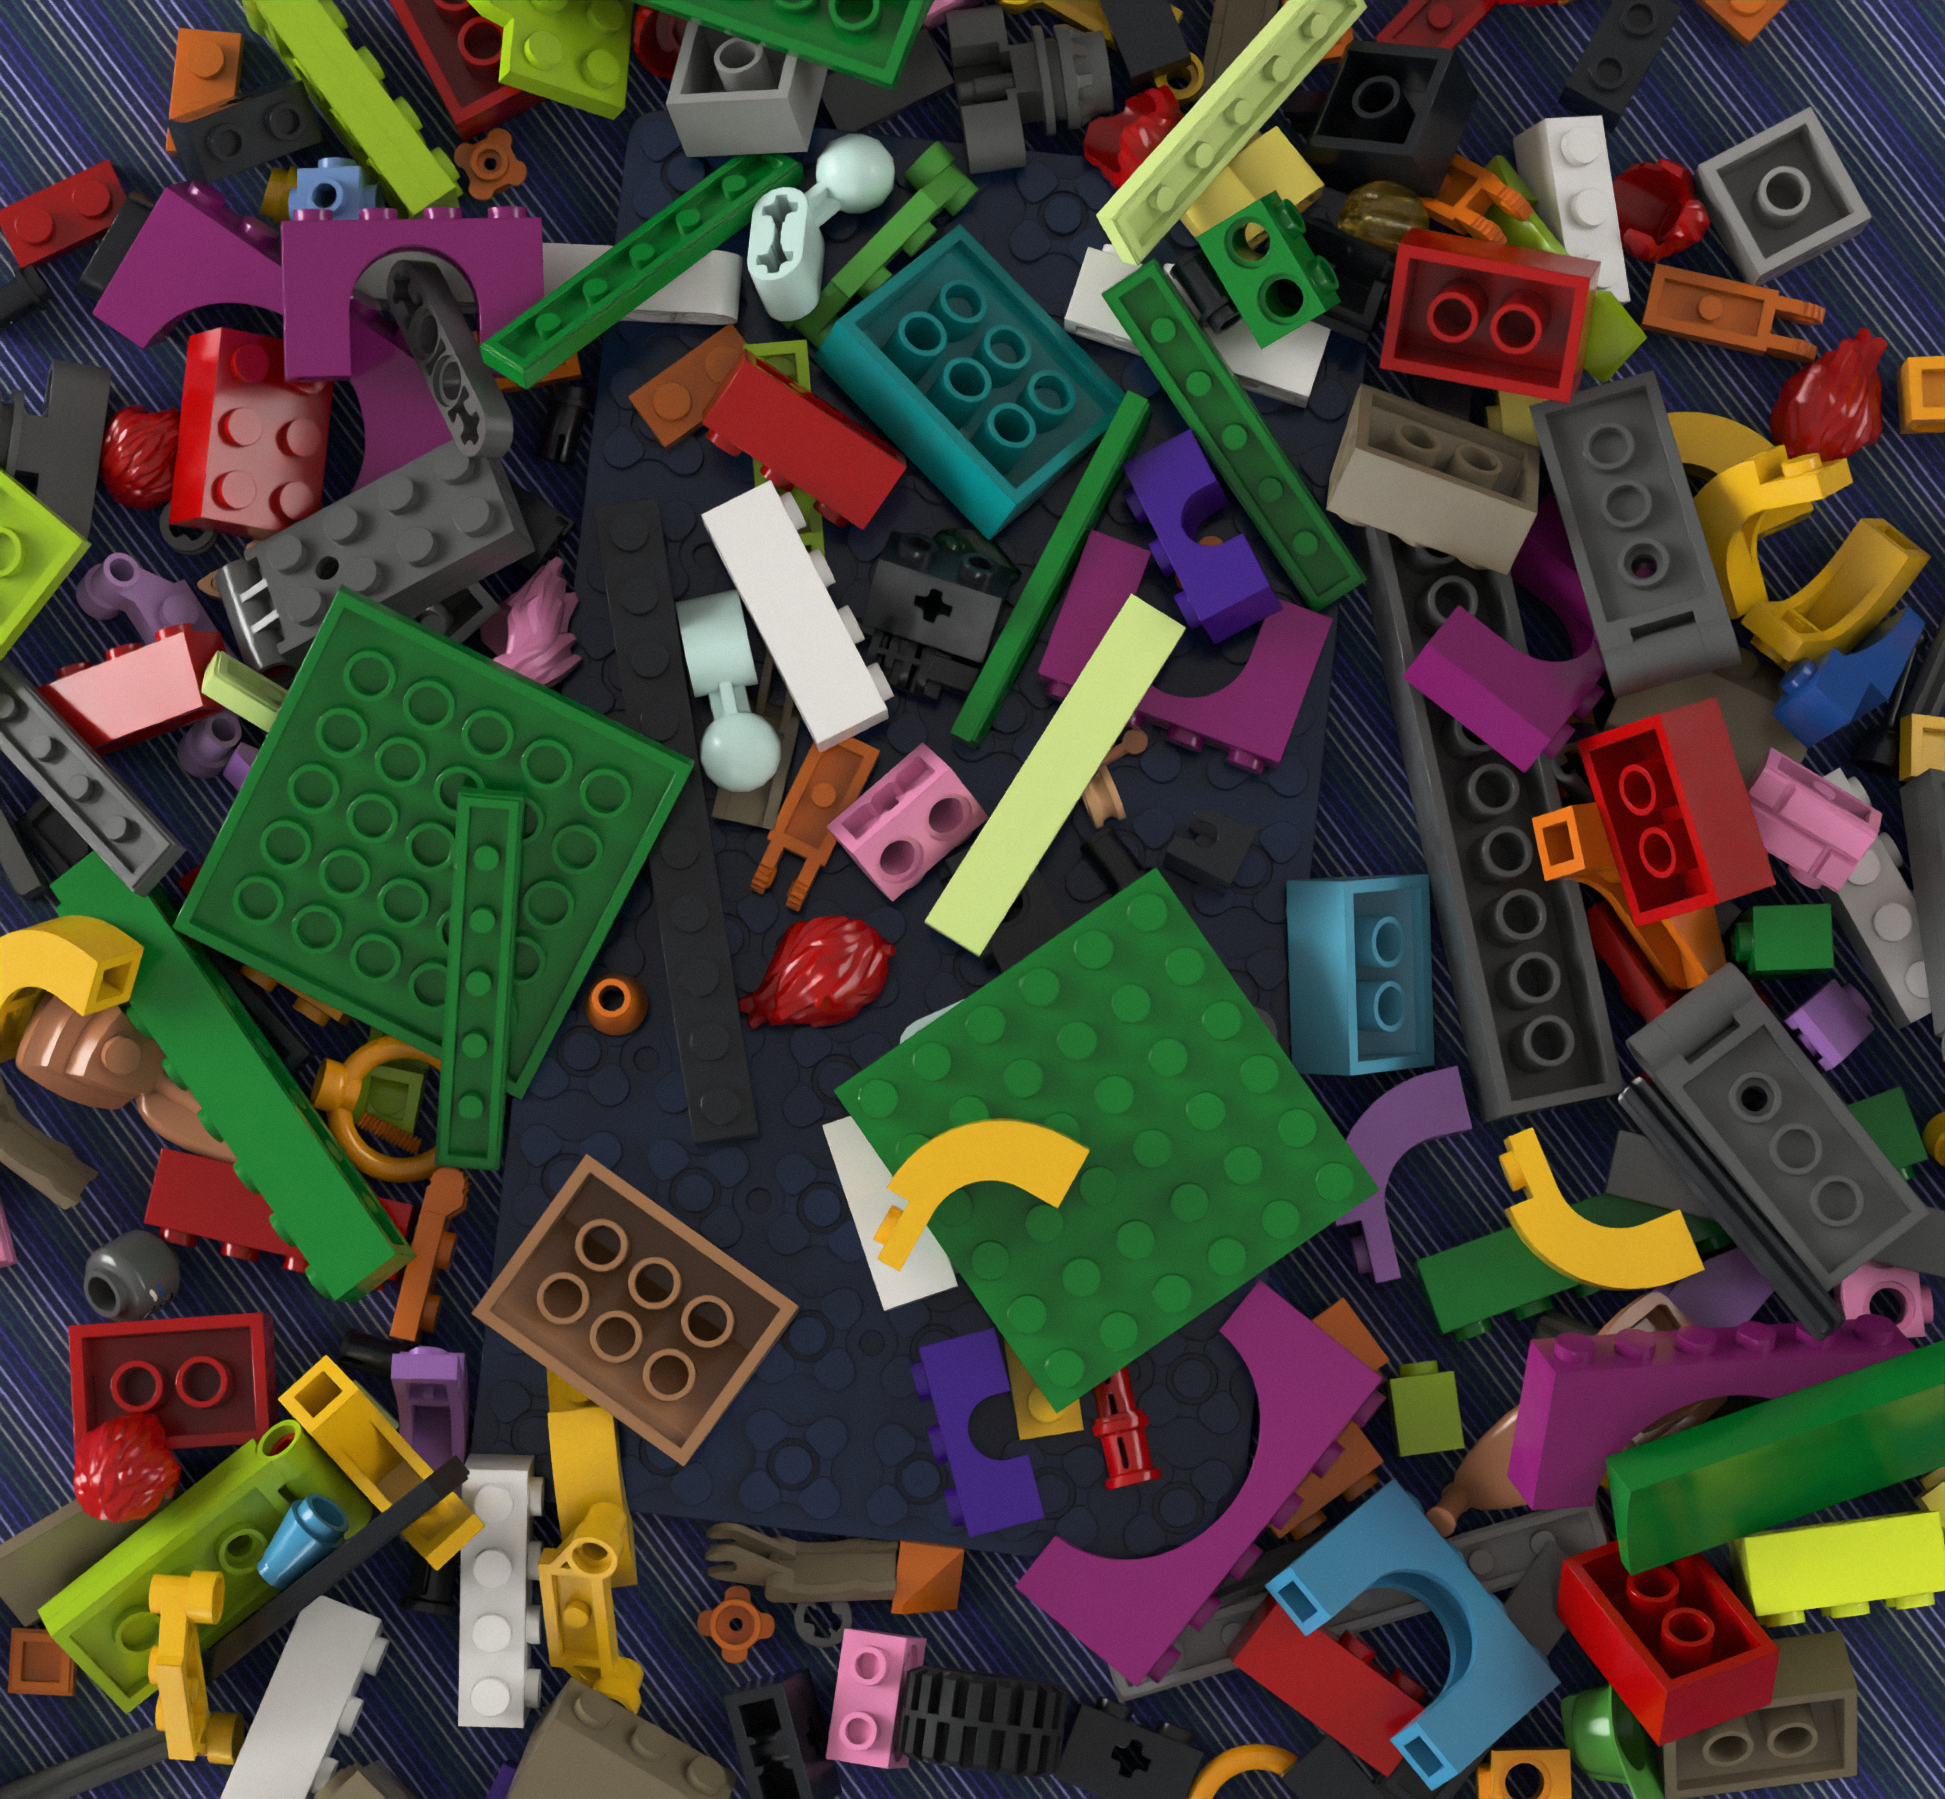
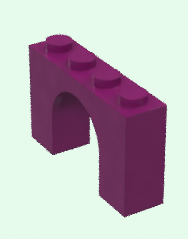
[280,206,544,382]
[1402,493,1654,773]
[1037,529,1333,774]

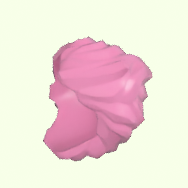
[480,557,584,688]

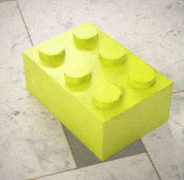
[1729,1510,1945,1627]

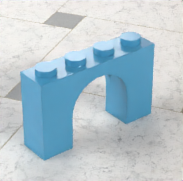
[1264,1479,1561,1791]

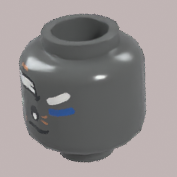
[83,1229,181,1322]

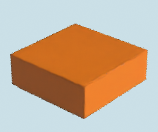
[8,1627,78,1696]

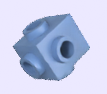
[288,157,385,220]

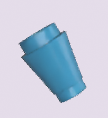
[257,1493,349,1590]

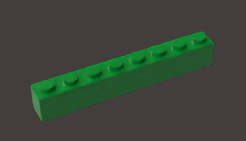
[49,850,417,1303]
[1412,1086,1928,1342]

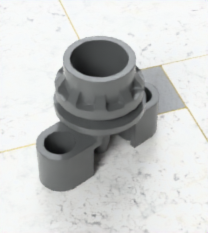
[945,4,1114,175]
[0,359,111,540]

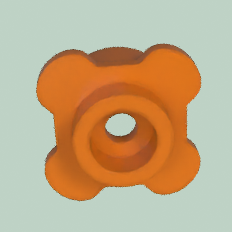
[454,128,527,201]
[697,1586,775,1664]

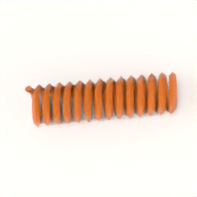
[356,1111,422,1156]

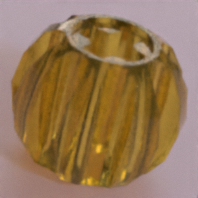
[1336,181,1429,253]

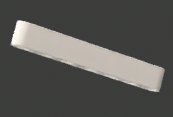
[354,243,743,325]

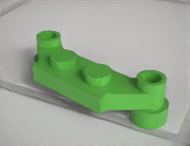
[780,140,980,349]

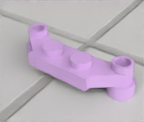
[76,553,242,779]

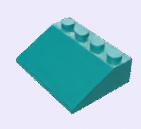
[812,224,1126,541]

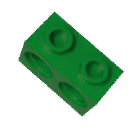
[1195,190,1341,350]
[1726,903,1834,981]

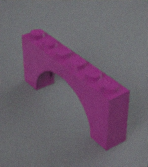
[92,180,461,493]
[1015,1280,1386,1687]
[1507,1314,1916,1510]

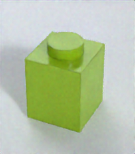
[1385,1360,1465,1457]

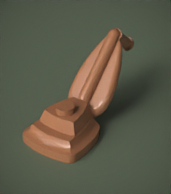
[15,991,238,1164]
[1425,1292,1728,1538]

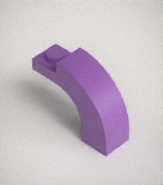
[1332,1066,1472,1285]
[391,1346,470,1542]

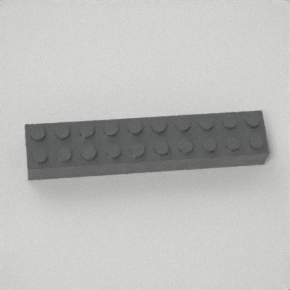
[1353,525,1624,1124]

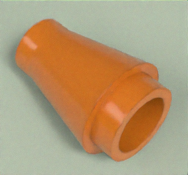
[584,972,648,1036]

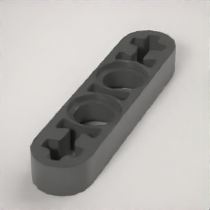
[386,259,514,458]

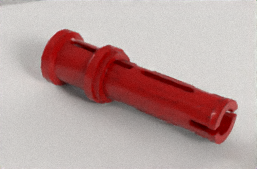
[1092,1365,1162,1491]

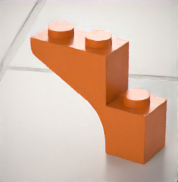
[1532,802,1727,991]
[1269,1298,1389,1541]

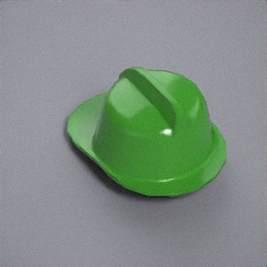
[1560,1683,1664,1799]

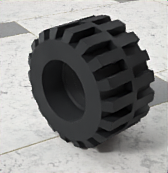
[897,1666,1069,1777]

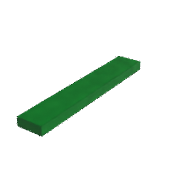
[479,153,805,390]
[1101,256,1368,613]
[950,390,1154,750]
[435,786,526,1171]

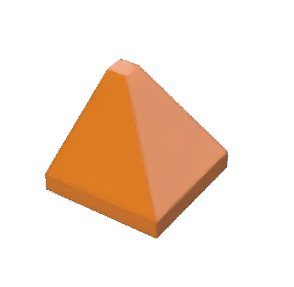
[891,1539,965,1614]

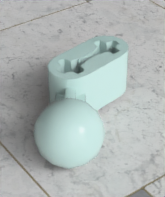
[747,134,895,321]
[675,589,781,792]

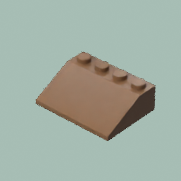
[471,1154,801,1467]

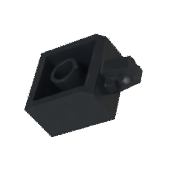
[1283,40,1479,199]

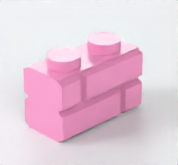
[1745,747,1883,893]

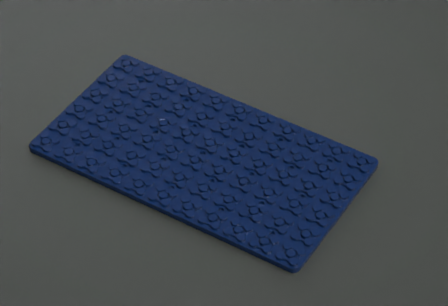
[470,110,1380,1559]

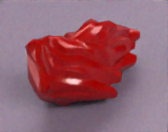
[1083,84,1185,190]
[1769,328,1888,462]
[738,915,896,1030]

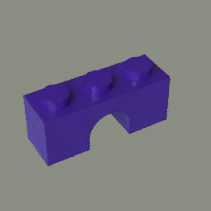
[1122,429,1283,644]
[910,1328,1045,1538]

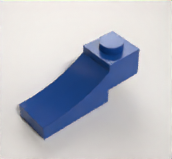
[1772,606,1926,749]

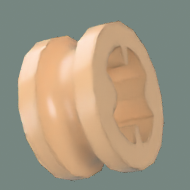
[1081,765,1126,830]

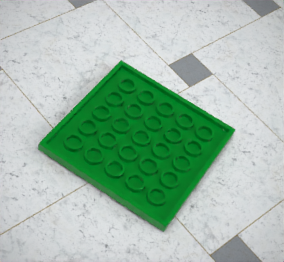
[172,585,695,1100]
[833,867,1380,1413]

